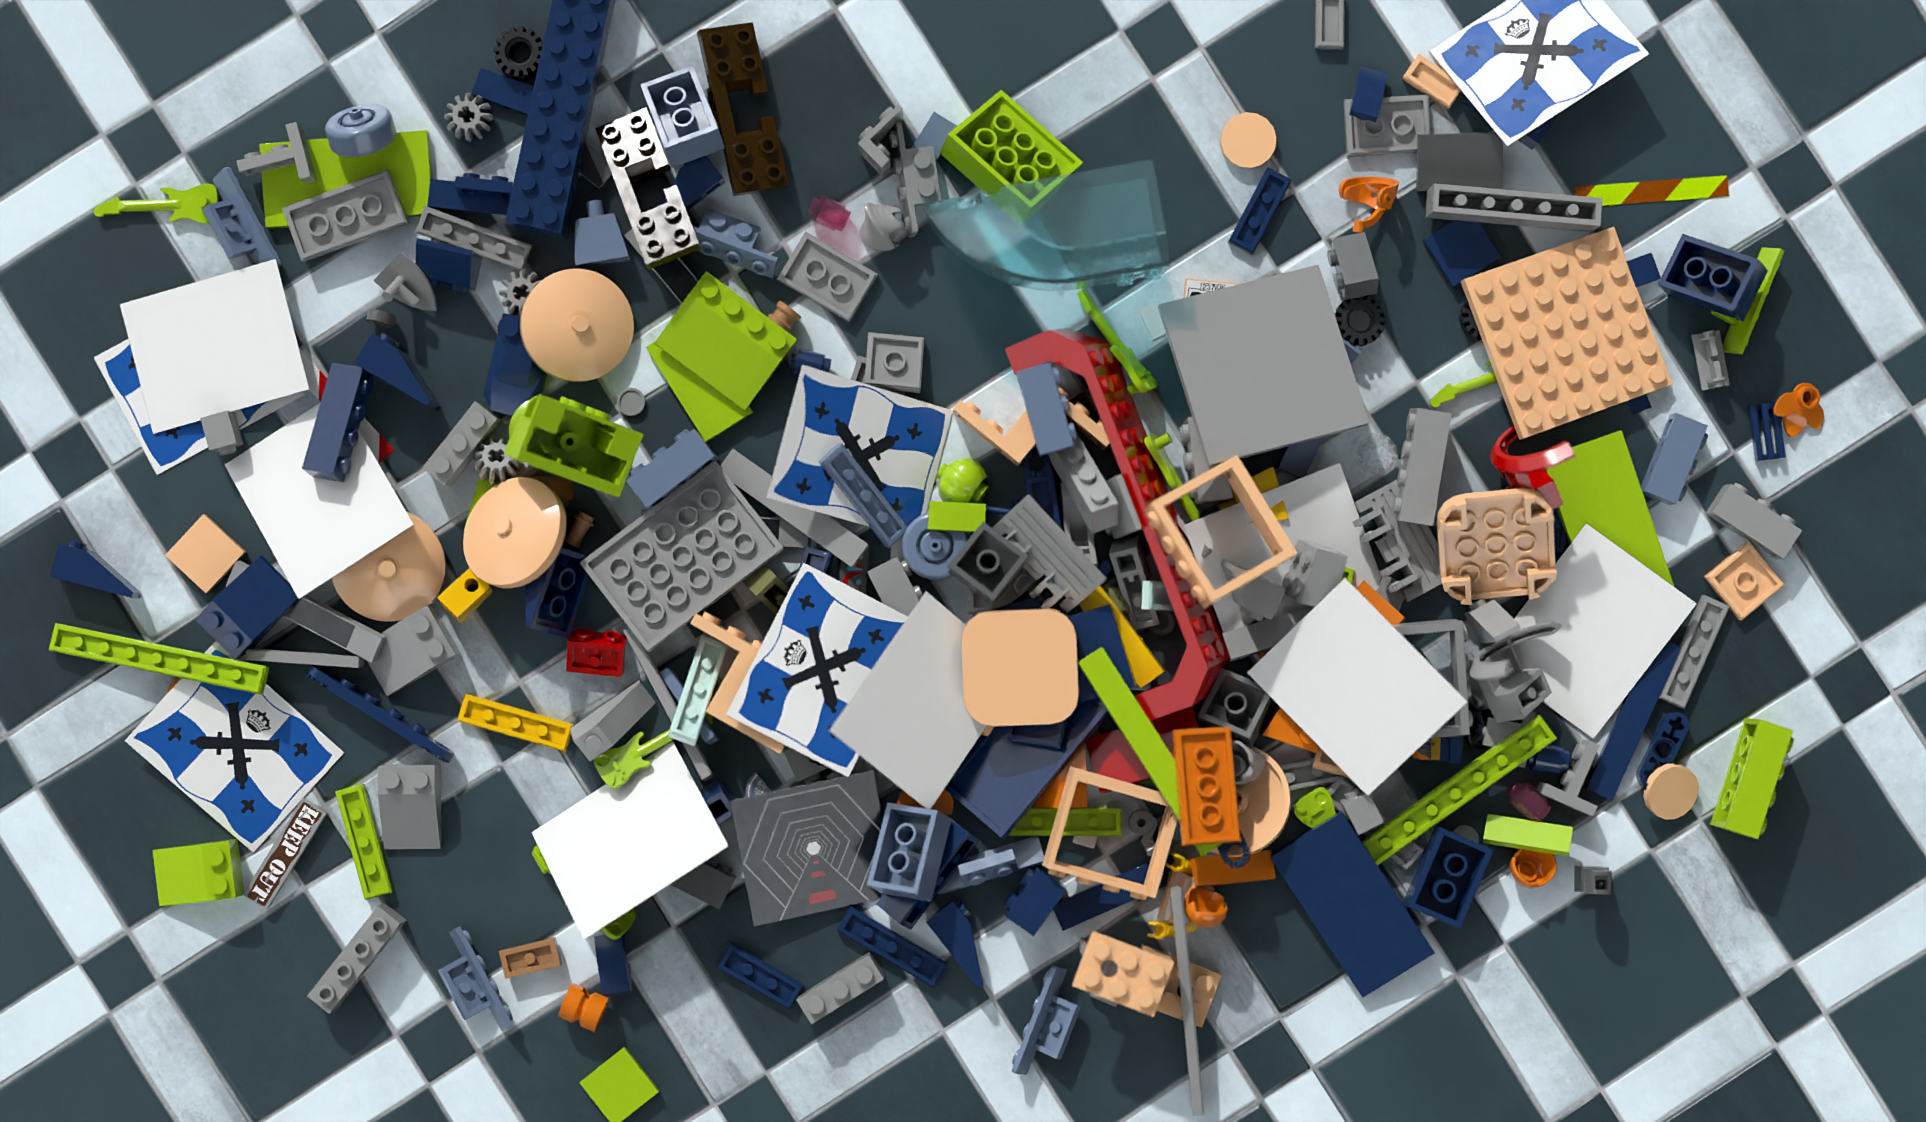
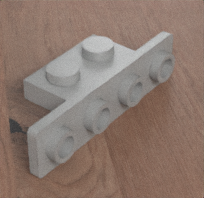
[889,122,942,237]

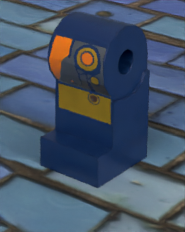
[1408,737,1462,764]

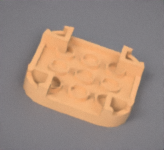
[1437,488,1557,605]
[961,608,1078,726]

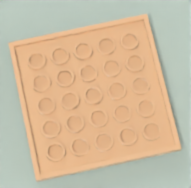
[1460,227,1673,440]

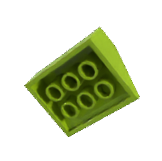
[940,90,1083,226]
[654,271,797,411]

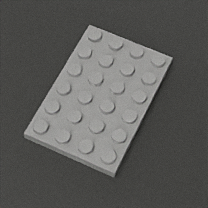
[580,460,784,653]

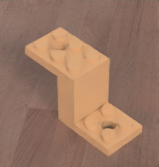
[953,385,1110,467]
[690,612,787,754]
[1072,930,1222,1028]

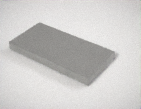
[282,170,409,262]

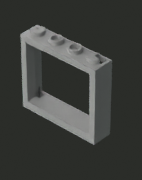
[1391,619,1473,738]

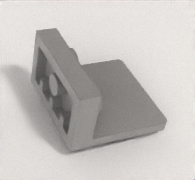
[858,105,904,177]

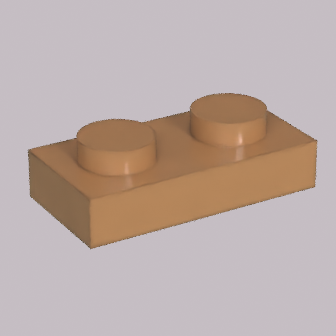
[499,937,562,979]

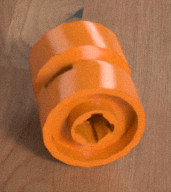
[558,983,609,1032]

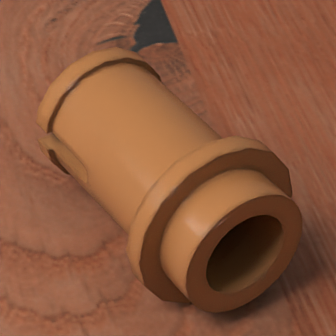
[564,510,595,548]

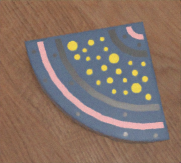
[745,772,773,797]

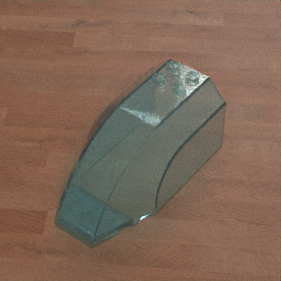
[924,159,1169,291]

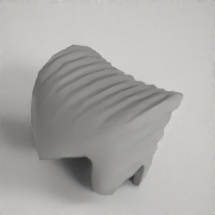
[860,203,904,251]
[1232,740,1266,785]

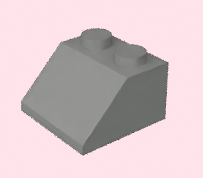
[1221,559,1286,621]

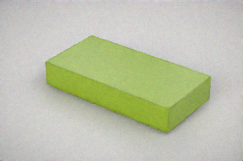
[928,501,986,533]

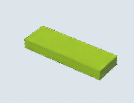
[1483,814,1573,857]

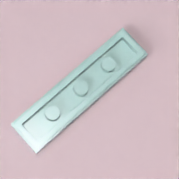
[668,635,728,746]

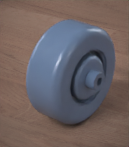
[325,104,396,157]
[902,513,969,580]

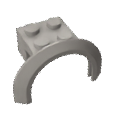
[1469,621,1562,723]

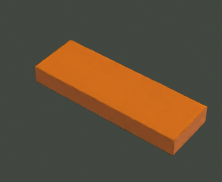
[1190,850,1276,887]

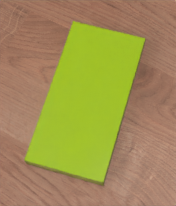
[646,342,754,442]

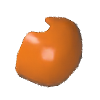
[1509,849,1557,889]
[1184,887,1228,928]

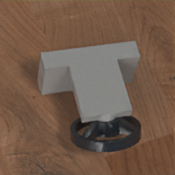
[1464,710,1536,768]

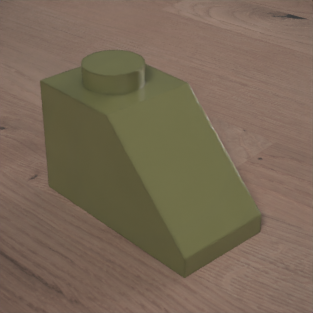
[743,564,790,615]

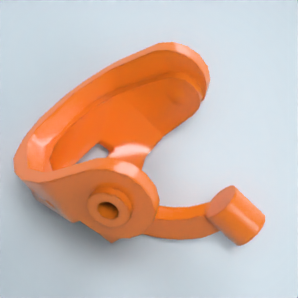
[1339,176,1399,233]

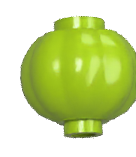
[936,458,989,504]

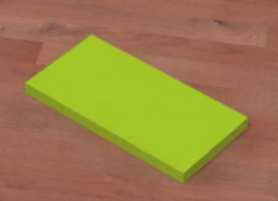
[259,130,435,229]
[1545,430,1674,587]

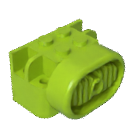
[504,394,644,498]

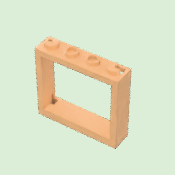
[1145,455,1297,608]
[1042,766,1178,901]

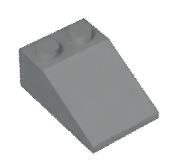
[1105,474,1143,540]
[367,605,461,696]
[378,764,441,849]

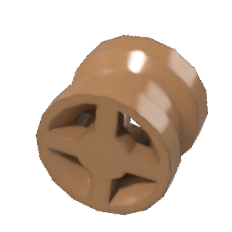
[767,301,802,333]

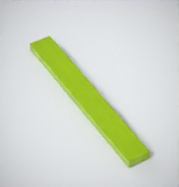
[49,623,270,695]
[1077,647,1222,856]
[1361,715,1557,865]

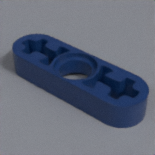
[1636,712,1689,787]

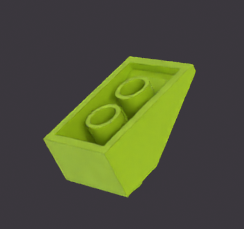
[153,839,244,906]

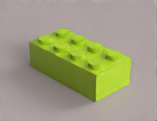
[1710,718,1794,839]

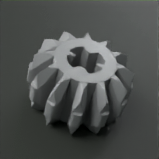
[444,93,493,142]
[499,269,542,317]
[474,437,522,486]

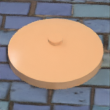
[520,269,634,382]
[463,477,566,588]
[332,512,446,621]
[1210,747,1291,857]

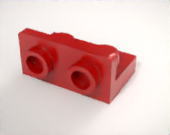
[566,628,627,677]

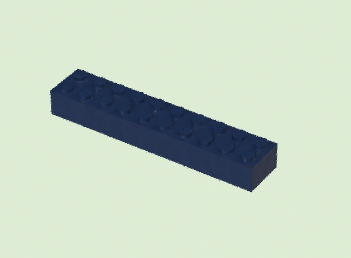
[505,0,616,239]

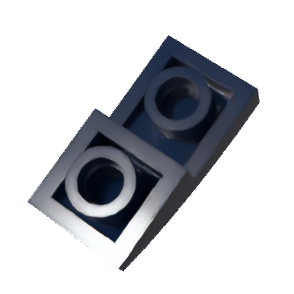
[1349,66,1388,122]
[594,934,632,996]

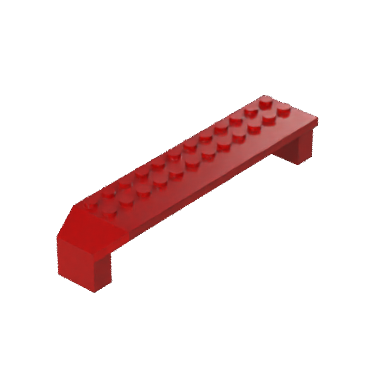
[1005,328,1230,721]

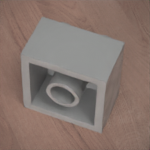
[1282,539,1348,607]

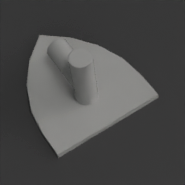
[373,251,437,311]

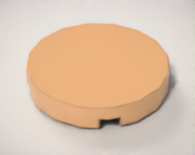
[1220,112,1276,169]
[1643,764,1699,819]

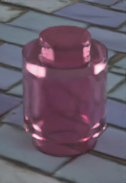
[808,195,851,232]
[1508,782,1552,822]

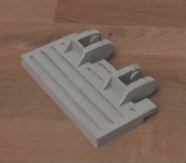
[1353,480,1442,602]
[992,494,1106,613]

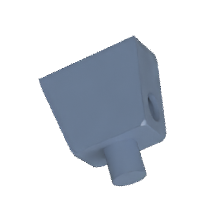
[575,200,632,269]

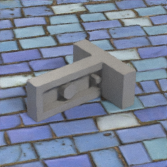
[236,122,317,184]
[1536,740,1600,816]

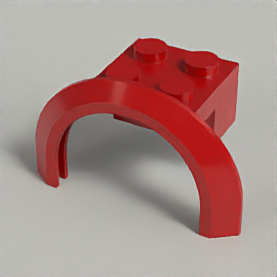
[1490,425,1575,510]

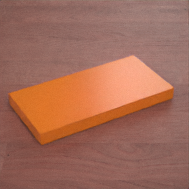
[1172,727,1241,846]

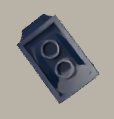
[483,313,547,416]

